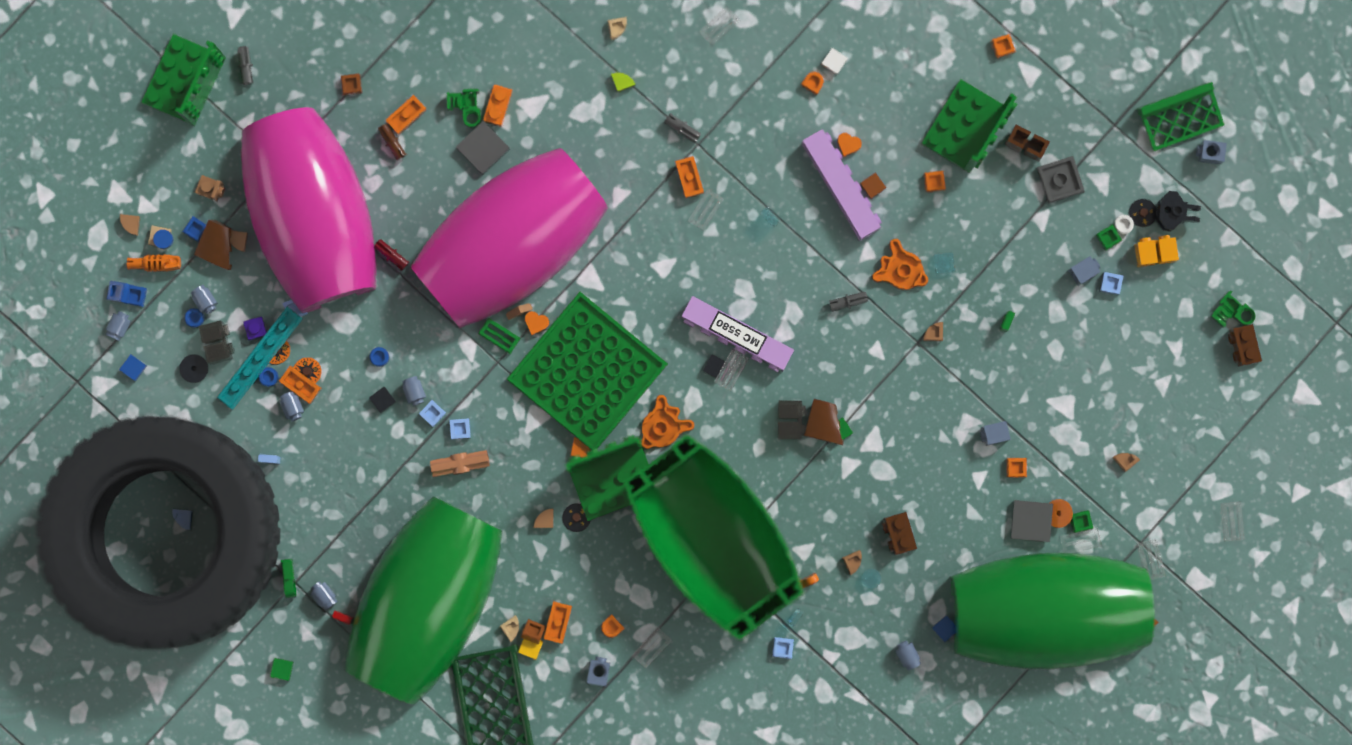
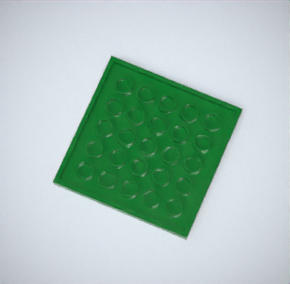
[506,292,668,450]

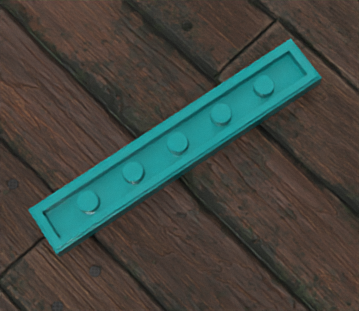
[217,306,303,410]

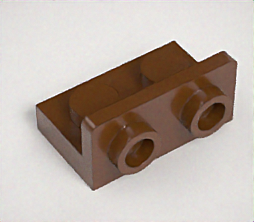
[1228,324,1262,367]
[882,512,917,555]

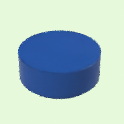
[153,229,174,249]
[185,308,205,328]
[370,347,389,367]
[259,367,279,387]

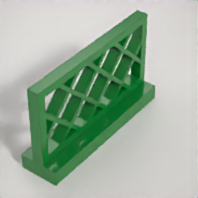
[1136,82,1225,151]

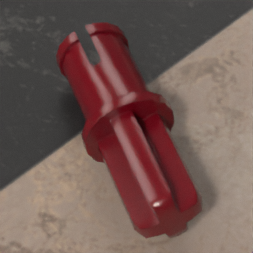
[374,239,410,271]

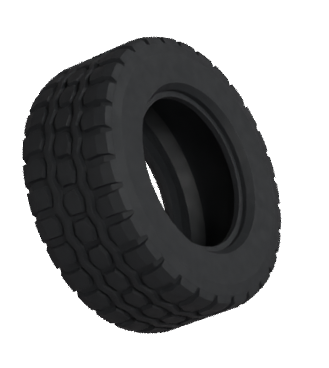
[36,415,280,650]

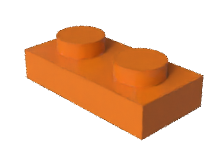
[483,84,513,127]
[386,95,427,135]
[675,156,704,198]
[279,366,322,404]
[544,601,572,644]

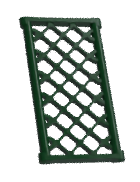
[451,644,534,745]

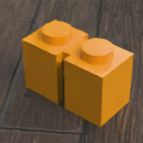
[1135,235,1179,267]

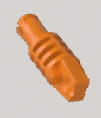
[127,254,181,272]

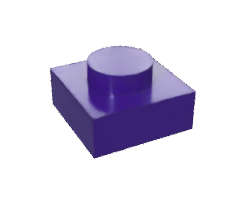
[243,316,267,341]

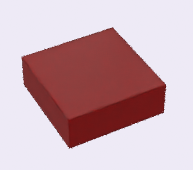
[332,610,354,625]

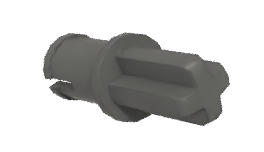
[238,46,254,85]
[664,113,701,142]
[829,292,868,312]

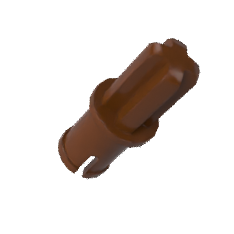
[378,124,407,161]

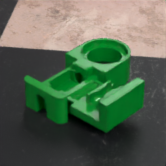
[446,89,481,128]
[1210,291,1256,327]
[281,559,296,598]

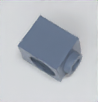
[1196,140,1227,165]
[1068,256,1100,286]
[980,421,1011,446]
[587,657,610,686]

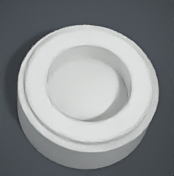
[1114,215,1134,235]

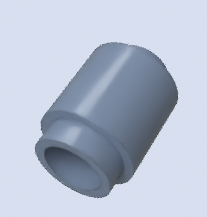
[191,285,218,314]
[105,311,131,341]
[402,376,426,406]
[279,391,304,421]
[310,581,338,611]
[895,640,921,671]

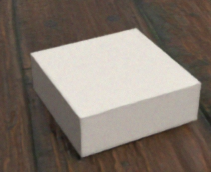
[821,48,848,75]

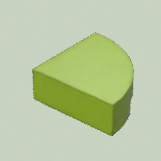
[611,73,636,92]

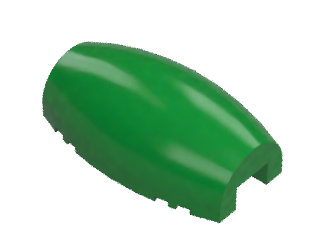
[624,434,804,640]
[345,496,503,705]
[951,553,1154,669]

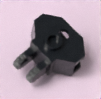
[1156,191,1201,232]

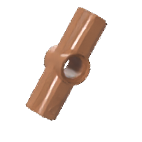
[430,450,490,477]

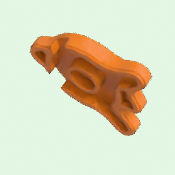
[872,239,928,290]
[641,395,694,449]

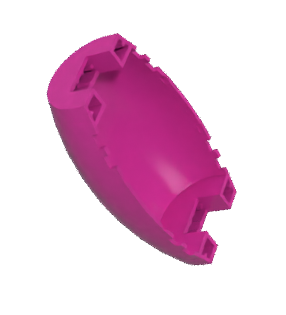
[241,107,377,313]
[411,148,608,328]

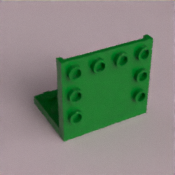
[142,34,226,126]
[921,79,1018,173]
[565,435,649,521]

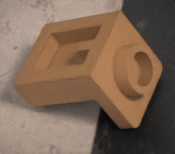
[195,175,225,201]

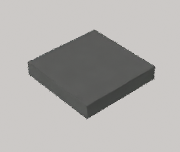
[456,121,510,175]
[1036,156,1085,204]
[1011,500,1053,542]

